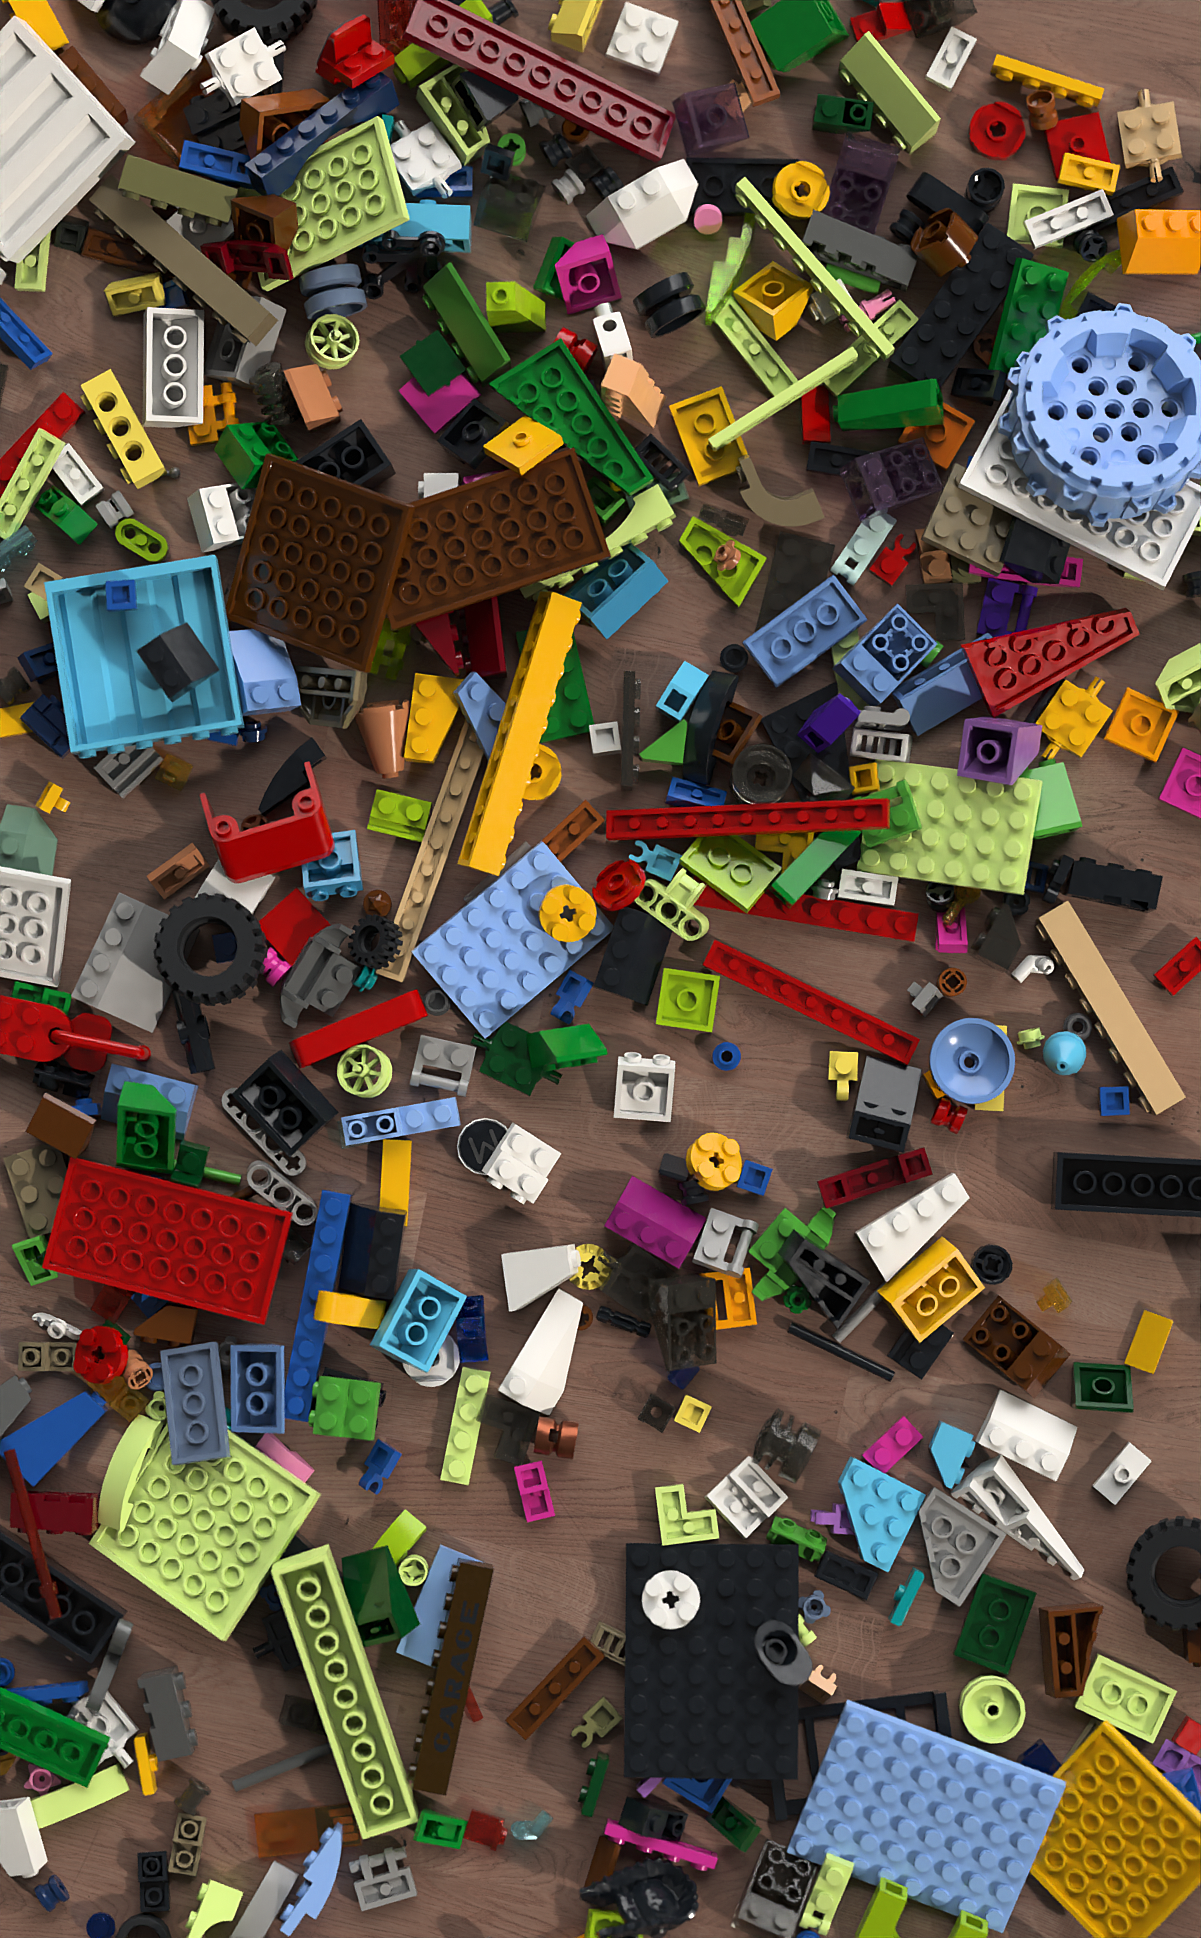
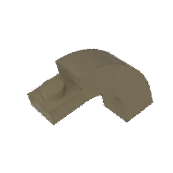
[736,454,825,527]

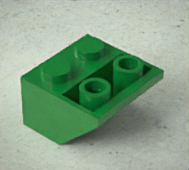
[214,421,299,490]
[526,1024,608,1072]

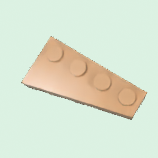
[601,353,666,429]

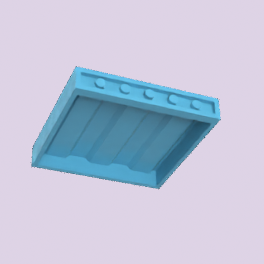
[44,555,244,759]

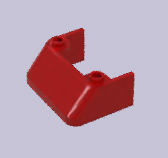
[199,761,335,883]

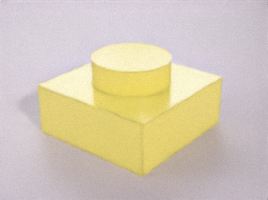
[674,1394,712,1433]

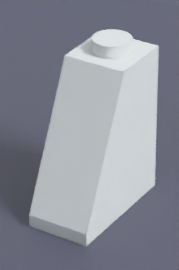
[501,1244,581,1311]
[0,1797,48,1878]

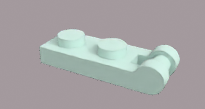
[830,505,897,586]

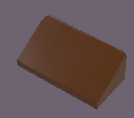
[584,1835,621,1887]

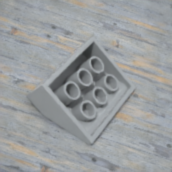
[71,892,200,1033]

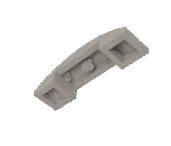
[230,1860,299,1938]

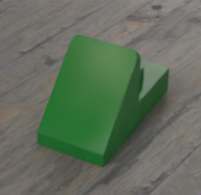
[413,1808,468,1849]

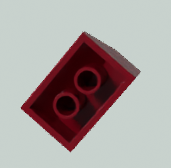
[459,596,507,680]

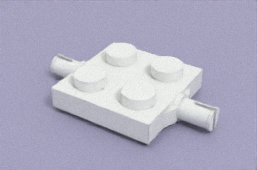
[200,27,286,107]
[390,120,462,199]
[66,1691,140,1769]

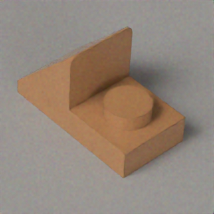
[915,528,952,586]

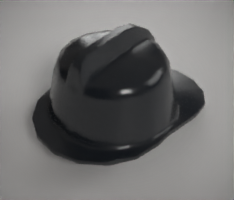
[755,1621,813,1686]

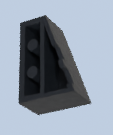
[1064,857,1163,913]

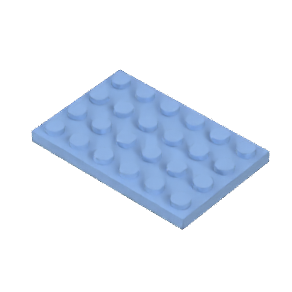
[411,841,614,1039]

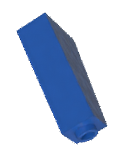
[0,1390,109,1487]

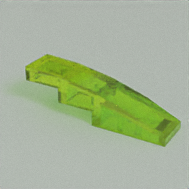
[705,213,756,325]

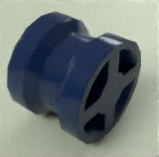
[34,1874,70,1912]

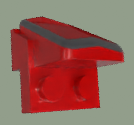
[315,15,395,89]

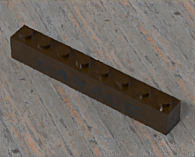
[407,1558,494,1796]

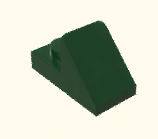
[170,1140,210,1189]
[705,1796,762,1853]

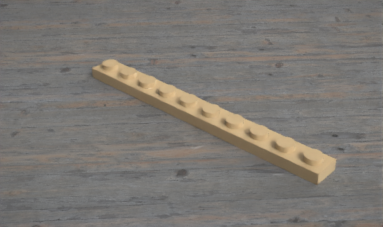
[376,719,484,983]

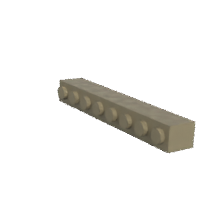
[89,174,278,346]

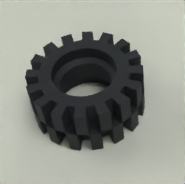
[348,914,403,970]

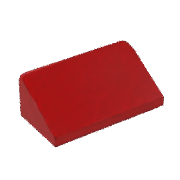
[800,385,831,444]

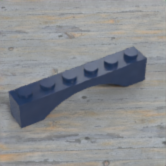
[245,72,400,196]

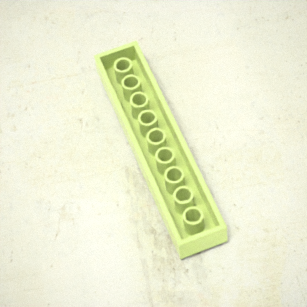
[271,1544,419,1839]

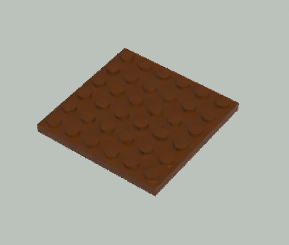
[226,454,415,673]

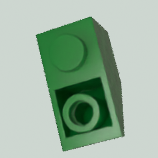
[34,485,98,545]

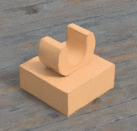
[799,1665,837,1704]

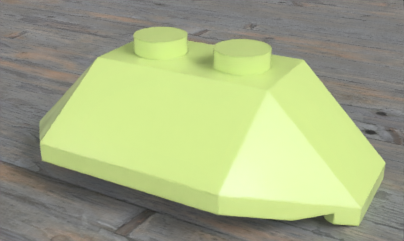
[1155,643,1201,713]

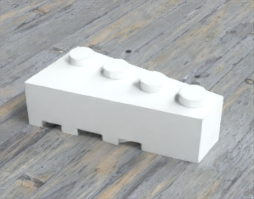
[855,1173,970,1282]

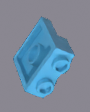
[302,830,363,901]

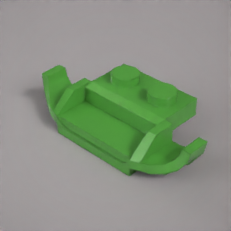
[748,1206,836,1301]

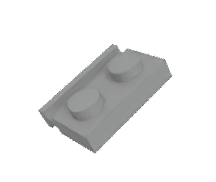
[94,745,164,799]

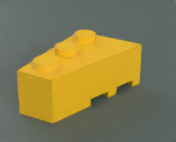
[404,673,464,765]

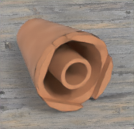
[355,699,410,779]

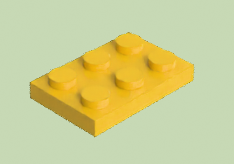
[669,386,748,487]

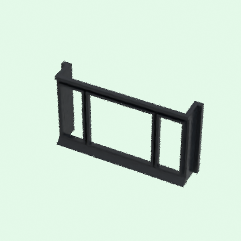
[771,1690,952,1821]

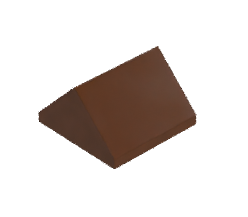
[712,702,763,769]
[25,1093,96,1159]

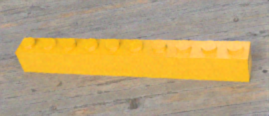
[457,591,582,876]

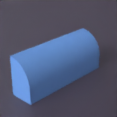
[891,633,993,736]

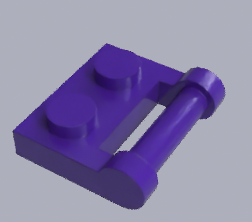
[976,578,1038,637]

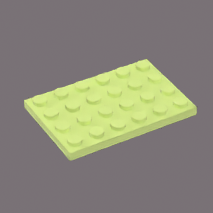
[238,116,410,291]
[857,759,1042,895]

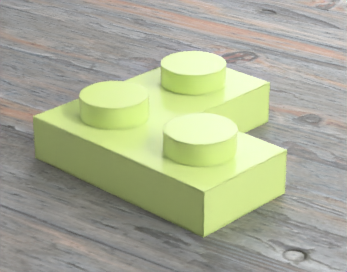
[655,1484,719,1546]

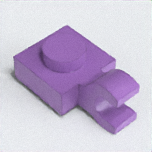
[810,1503,855,1535]

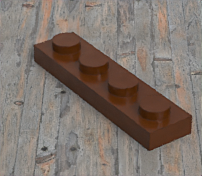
[505,1636,605,1741]

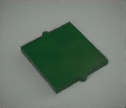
[399,330,466,397]

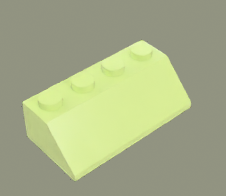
[839,31,941,154]

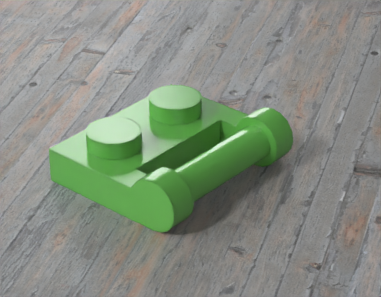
[852,779,922,848]

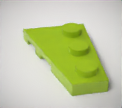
[679,516,767,608]

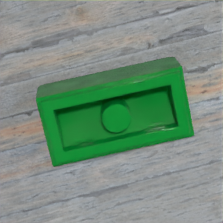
[533,236,575,301]

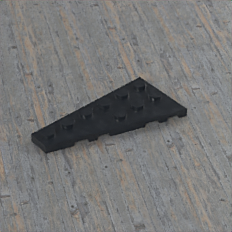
[761,681,861,872]

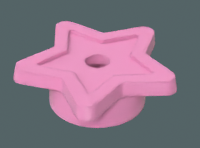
[24,1764,61,1796]

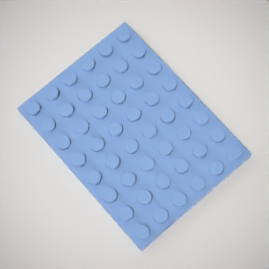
[786,1700,1066,1933]

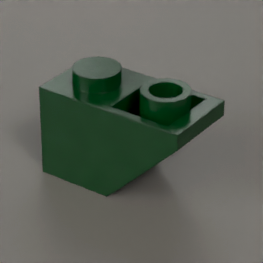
[812,94,874,135]

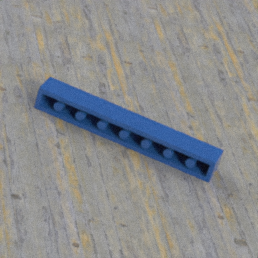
[284,1190,353,1422]

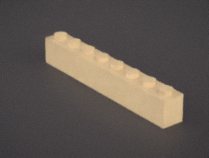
[1035,901,1186,1115]

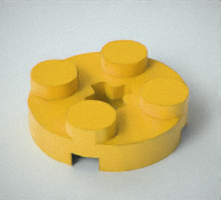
[772,161,830,220]
[522,744,561,801]
[538,884,597,942]
[686,1133,742,1191]

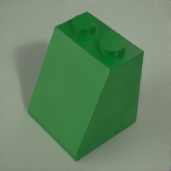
[750,0,849,72]

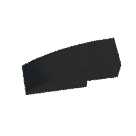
[258,737,327,816]

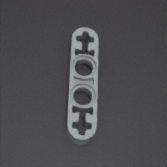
[221,1088,307,1176]

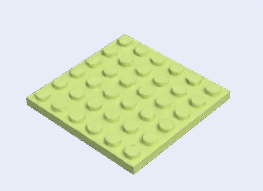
[89,1423,321,1641]

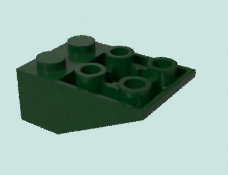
[342,1545,420,1648]

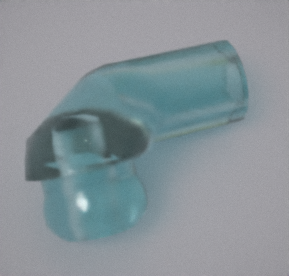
[510,1810,554,1840]

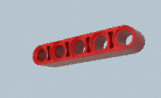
[289,989,428,1069]

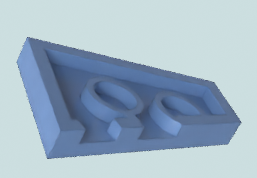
[453,672,506,764]

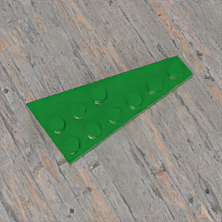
[489,338,654,496]

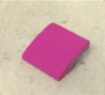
[399,373,481,434]

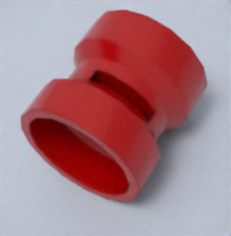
[930,1097,968,1134]

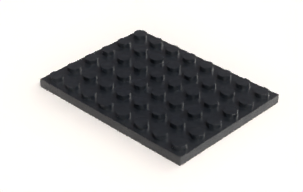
[624,1543,799,1780]

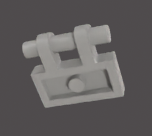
[349,1846,418,1911]

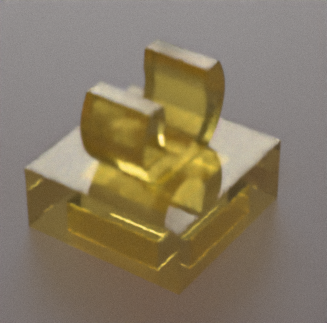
[155,753,194,792]
[1036,1277,1072,1313]

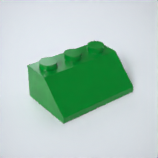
[116,1081,176,1174]

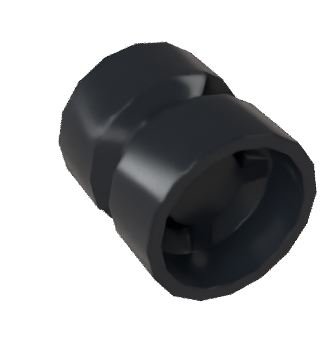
[964,168,1005,213]

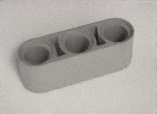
[246,1160,318,1226]

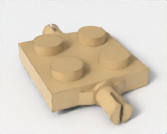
[1117,89,1182,182]

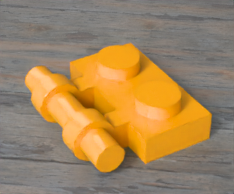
[188,382,239,446]

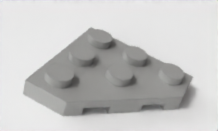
[918,1486,1007,1607]

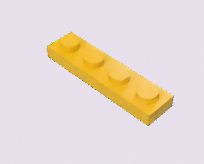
[991,54,1104,108]

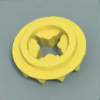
[569,1244,611,1290]

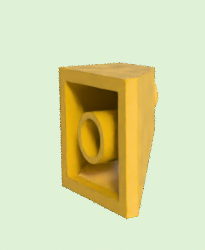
[733,261,813,341]

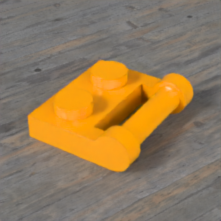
[699,1267,757,1331]

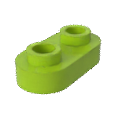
[115,518,169,563]

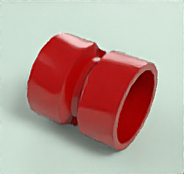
[553,327,599,374]

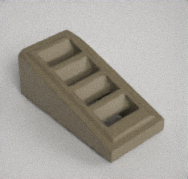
[590,1621,625,1666]

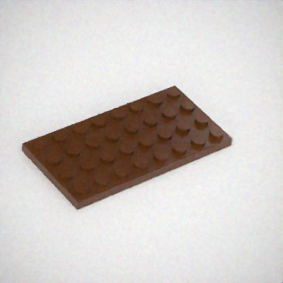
[387,447,611,631]

